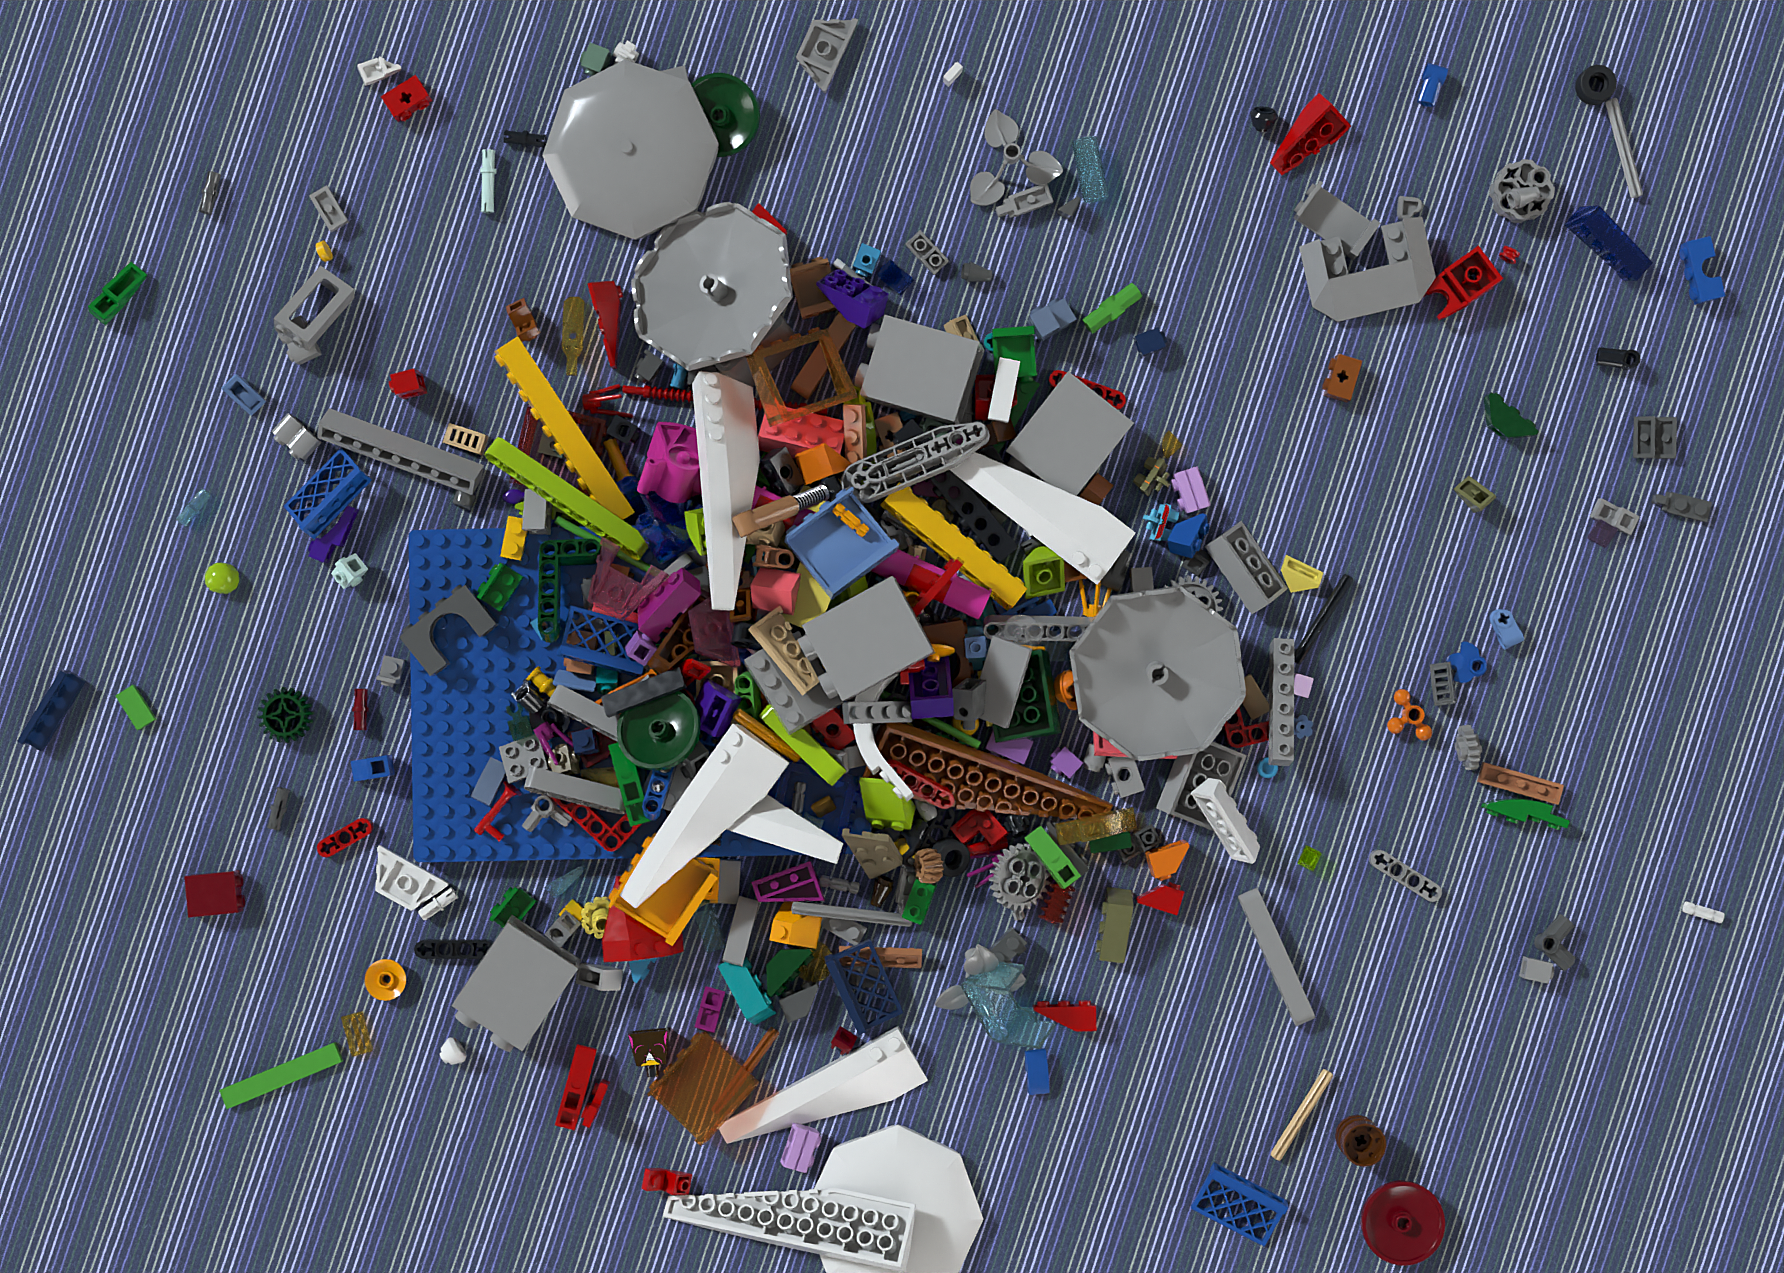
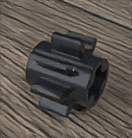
[1003,814,1030,838]

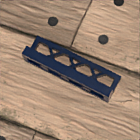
[17,670,86,751]

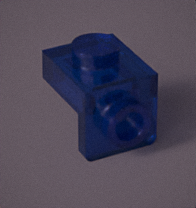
[877,259,914,296]

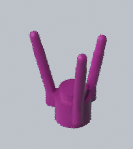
[533,721,573,766]
[967,850,1004,888]

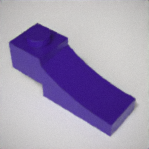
[308,505,359,563]

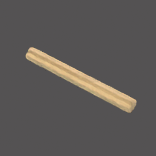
[1271,1069,1333,1161]

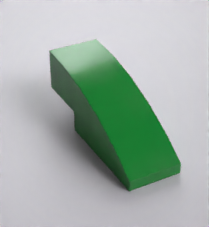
[88,262,147,326]

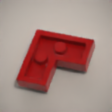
[950,809,1009,847]
[581,1079,610,1128]

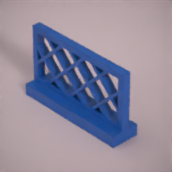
[284,448,372,539]
[557,606,643,677]
[1191,1162,1289,1246]

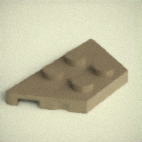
[842,828,903,879]

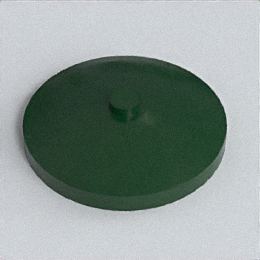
[691,73,760,157]
[617,691,701,771]

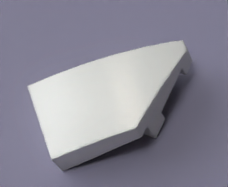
[357,56,401,86]

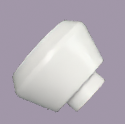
[440,1037,467,1065]

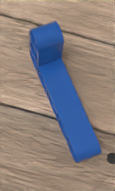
[642,730,724,820]

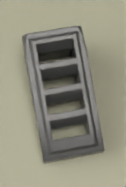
[1429,661,1457,706]

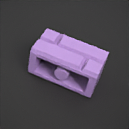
[1170,466,1211,514]
[780,1123,821,1173]

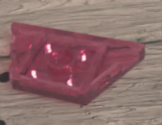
[688,596,741,668]

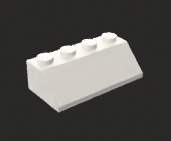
[1191,778,1260,864]

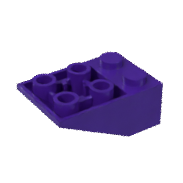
[816,269,889,329]

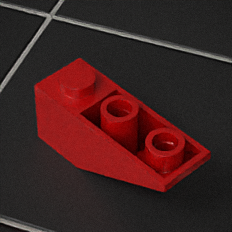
[1032,1000,1097,1032]

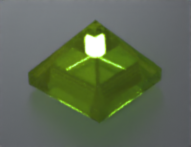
[1297,845,1322,871]

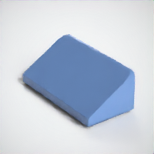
[553,670,597,692]

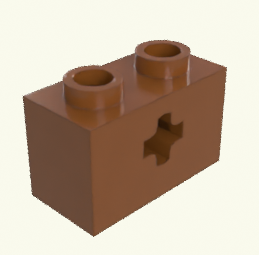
[1322,354,1362,403]

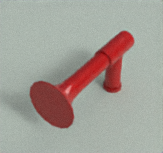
[474,781,522,842]

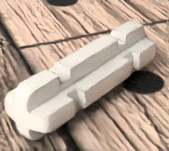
[1682,902,1724,923]

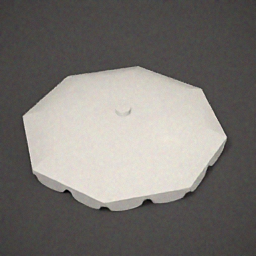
[814,1125,983,1273]

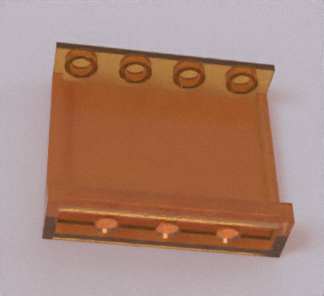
[647,1032,760,1146]

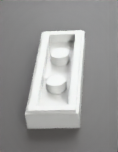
[988,357,1020,423]

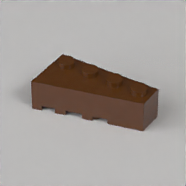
[646,596,730,674]

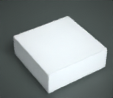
[943,62,963,87]

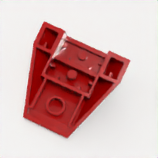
[602,876,684,962]

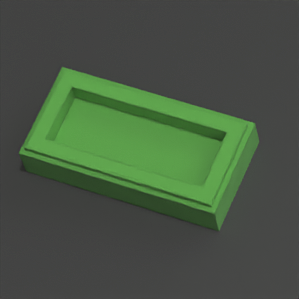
[115,685,156,730]

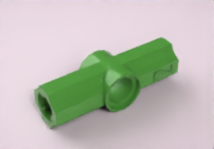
[1082,283,1142,334]

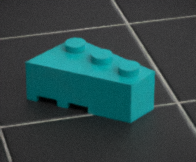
[718,956,776,1026]

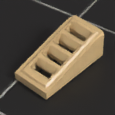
[443,423,489,456]

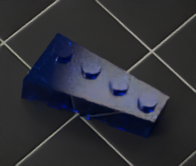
[1564,205,1653,281]

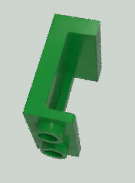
[992,326,1037,382]

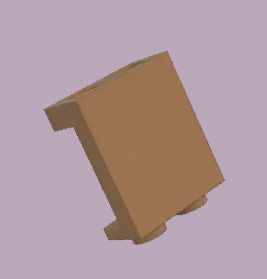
[790,257,837,320]

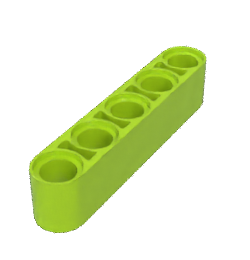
[758,704,847,786]

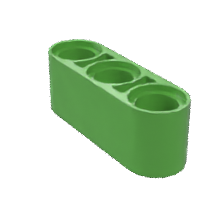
[734,670,763,733]

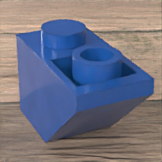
[1167,513,1210,558]
[350,754,395,782]

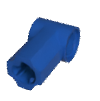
[1417,62,1448,107]

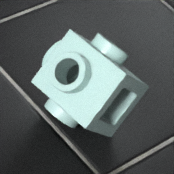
[331,553,368,589]

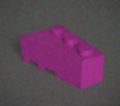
[637,567,701,643]
[751,861,825,902]

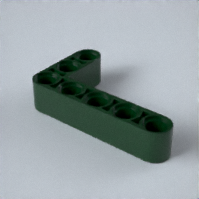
[538,539,603,643]

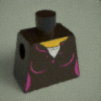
[628,1027,670,1077]

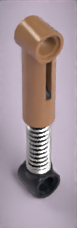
[732,476,842,538]

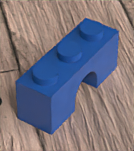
[1679,236,1725,305]

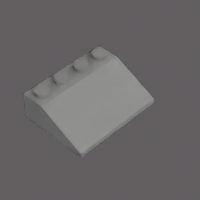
[744,631,843,735]
[1156,741,1247,831]

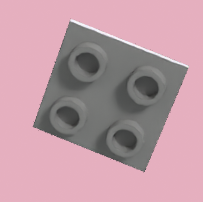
[499,734,550,784]

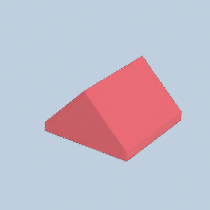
[751,568,801,615]

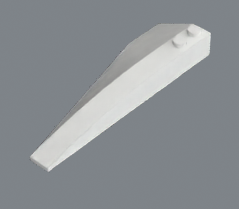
[938,443,1136,584]

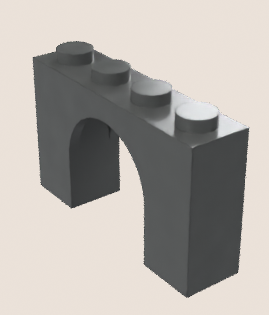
[399,584,500,676]

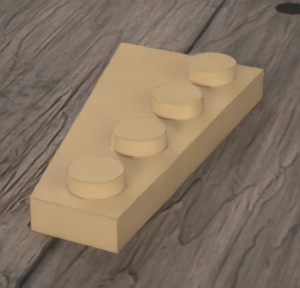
[748,606,819,696]

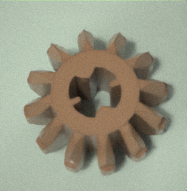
[913,848,944,884]

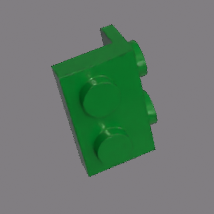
[489,885,537,928]

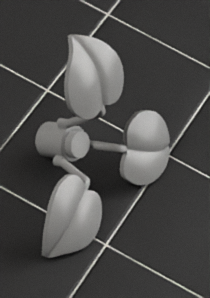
[970,109,1063,206]
[935,944,1026,1010]

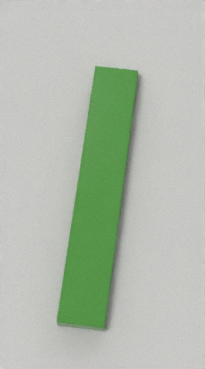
[219,1042,343,1109]

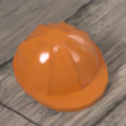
[1054,670,1077,710]

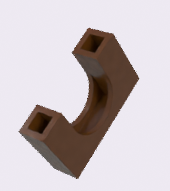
[920,617,974,693]

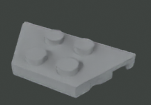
[796,18,858,93]

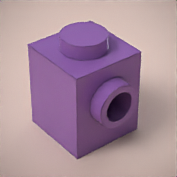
[625,631,657,666]
[1050,746,1083,779]

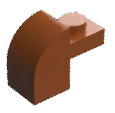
[506,298,541,342]

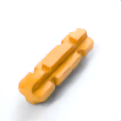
[832,503,869,537]

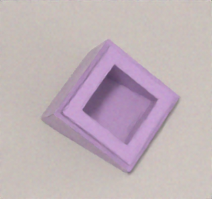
[1294,673,1314,698]

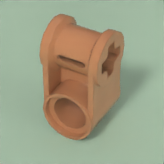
[753,545,794,570]

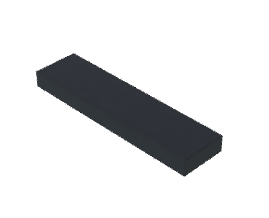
[601,667,687,718]

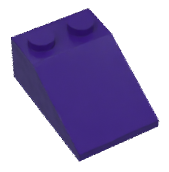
[908,655,954,719]

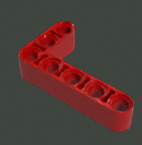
[1222,707,1269,748]
[551,797,652,852]

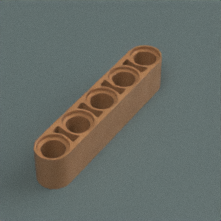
[790,312,857,400]

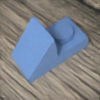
[221,374,266,416]

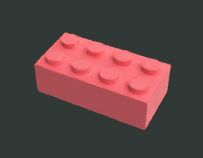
[758,403,844,459]

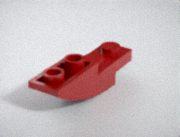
[555,1044,597,1130]

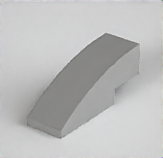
[722,896,759,966]

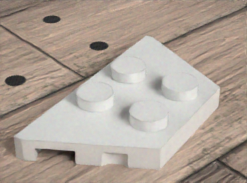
[375,845,450,911]

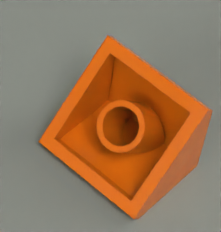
[795,443,851,485]

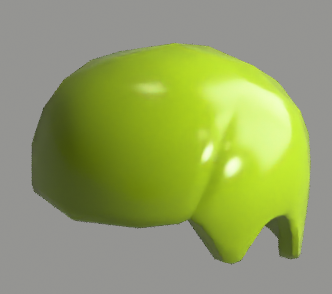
[205,562,239,594]

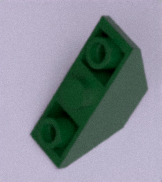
[1484,392,1539,440]
[766,948,816,997]

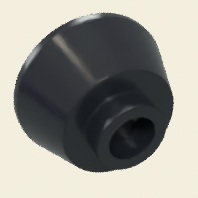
[1250,106,1278,132]

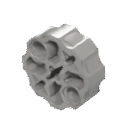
[1489,159,1555,223]

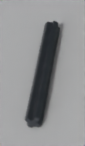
[1294,574,1353,664]

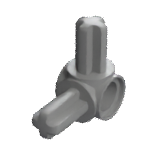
[522,795,572,832]

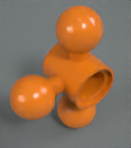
[1387,689,1432,741]

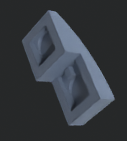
[471,757,506,806]

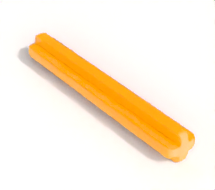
[733,709,801,762]

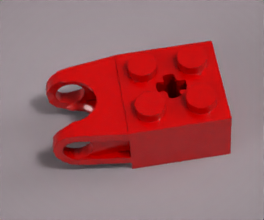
[1423,245,1503,320]

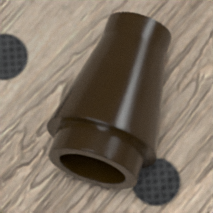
[870,875,894,908]

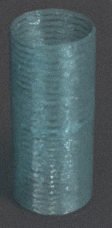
[1071,136,1109,203]

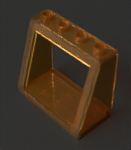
[746,327,858,427]

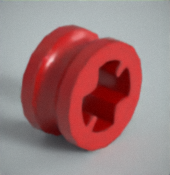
[1498,246,1520,264]

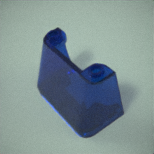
[616,476,693,564]

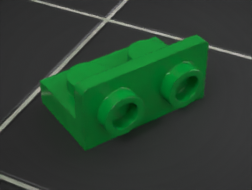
[477,562,524,612]
[902,879,937,925]

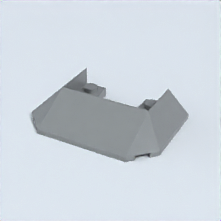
[1299,217,1436,322]

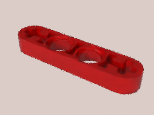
[1049,370,1126,410]
[886,760,954,809]

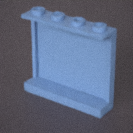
[784,487,899,600]

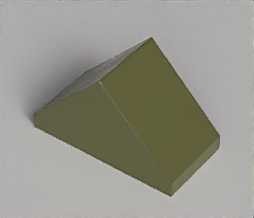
[1454,476,1497,513]

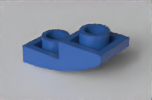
[1025,1048,1050,1095]

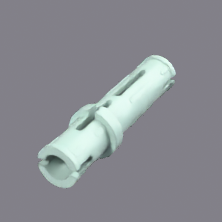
[480,149,497,213]

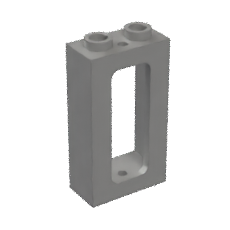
[274,265,355,351]

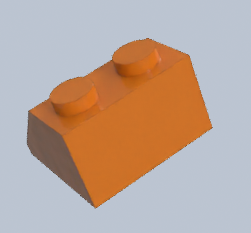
[1144,840,1189,881]

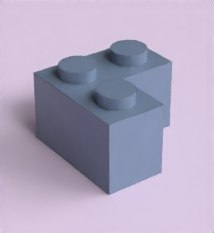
[1027,298,1077,343]

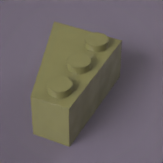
[1095,887,1133,963]

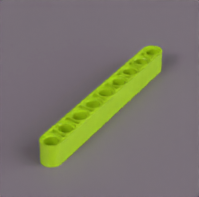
[484,437,651,560]

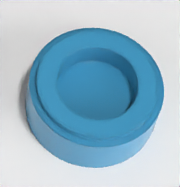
[1256,757,1278,778]

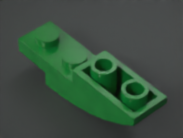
[608,743,651,827]
[1481,799,1570,830]

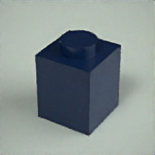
[1133,327,1167,358]
[571,728,600,756]

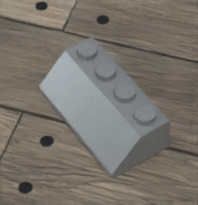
[1205,521,1288,614]

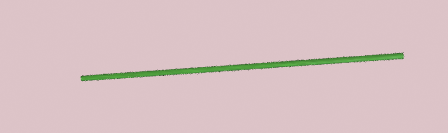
[554,516,981,749]

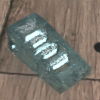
[544,865,587,899]

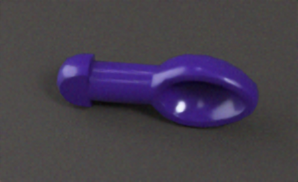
[502,489,525,504]

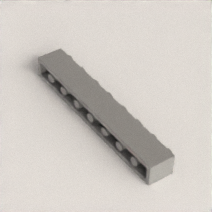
[317,408,484,495]

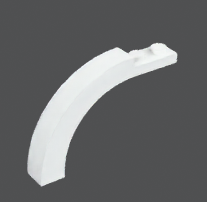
[853,673,914,801]

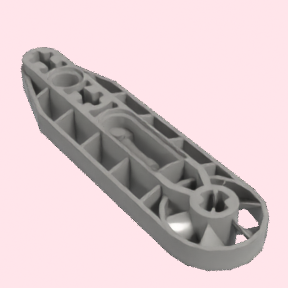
[841,422,990,504]

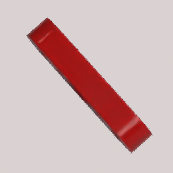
[317,818,374,857]

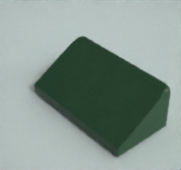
[1088,828,1132,854]

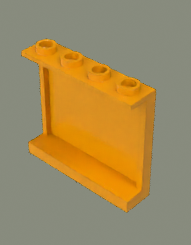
[608,833,719,946]

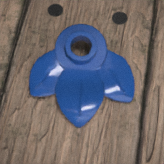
[1446,642,1487,683]

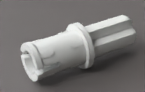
[418,887,459,920]

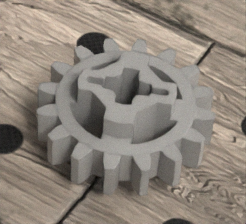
[1455,725,1482,770]

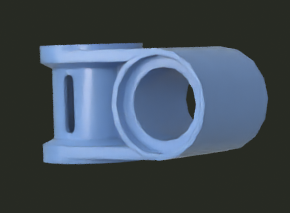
[1489,609,1524,650]

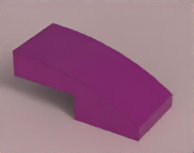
[694,986,725,1033]

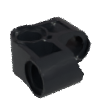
[730,609,771,651]

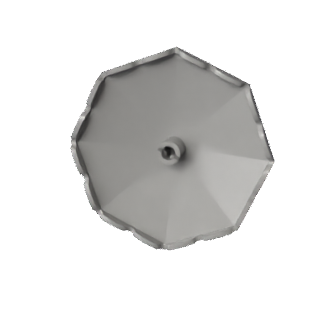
[542,59,719,240]
[631,202,793,371]
[1069,585,1246,761]

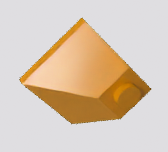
[769,902,822,949]

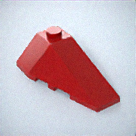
[1270,93,1351,175]
[587,281,623,369]

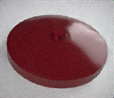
[1360,1180,1445,1266]

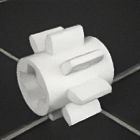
[613,40,639,64]

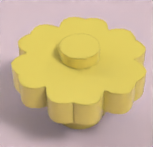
[581,896,610,939]

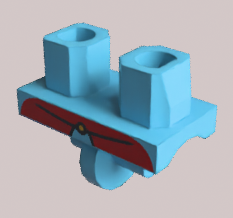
[1143,504,1179,541]

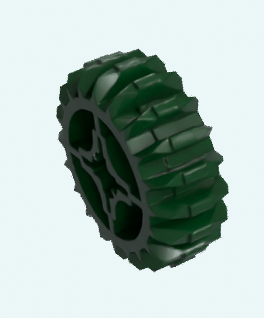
[257,687,314,743]

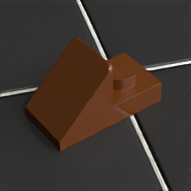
[976,418,1017,451]

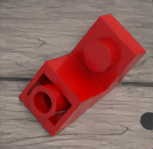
[642,1168,692,1195]

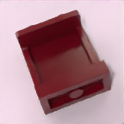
[184,870,245,918]

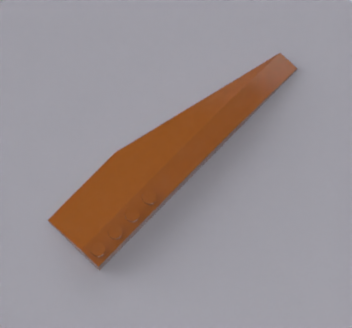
[863,723,1113,823]

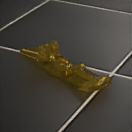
[562,297,585,376]

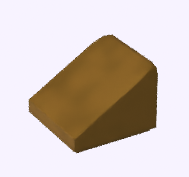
[811,795,836,818]

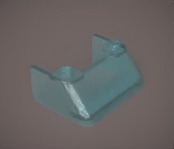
[961,962,1056,1049]

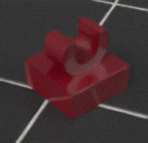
[831,1026,857,1055]

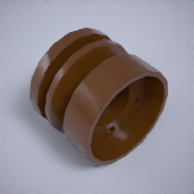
[1335,1114,1387,1167]

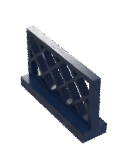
[825,939,904,1035]

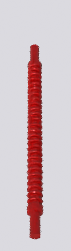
[622,385,828,416]

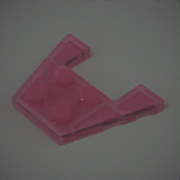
[587,537,669,621]

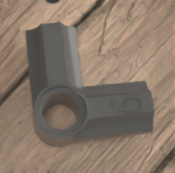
[1534,914,1576,971]

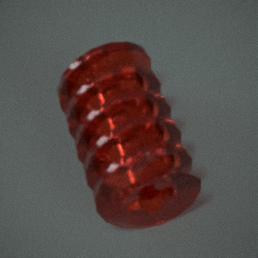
[1038,878,1076,924]

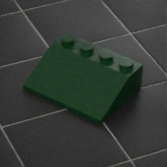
[982,649,1062,743]

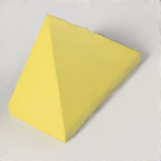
[1281,555,1323,593]

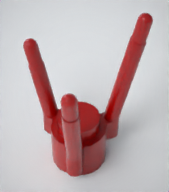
[582,384,633,418]

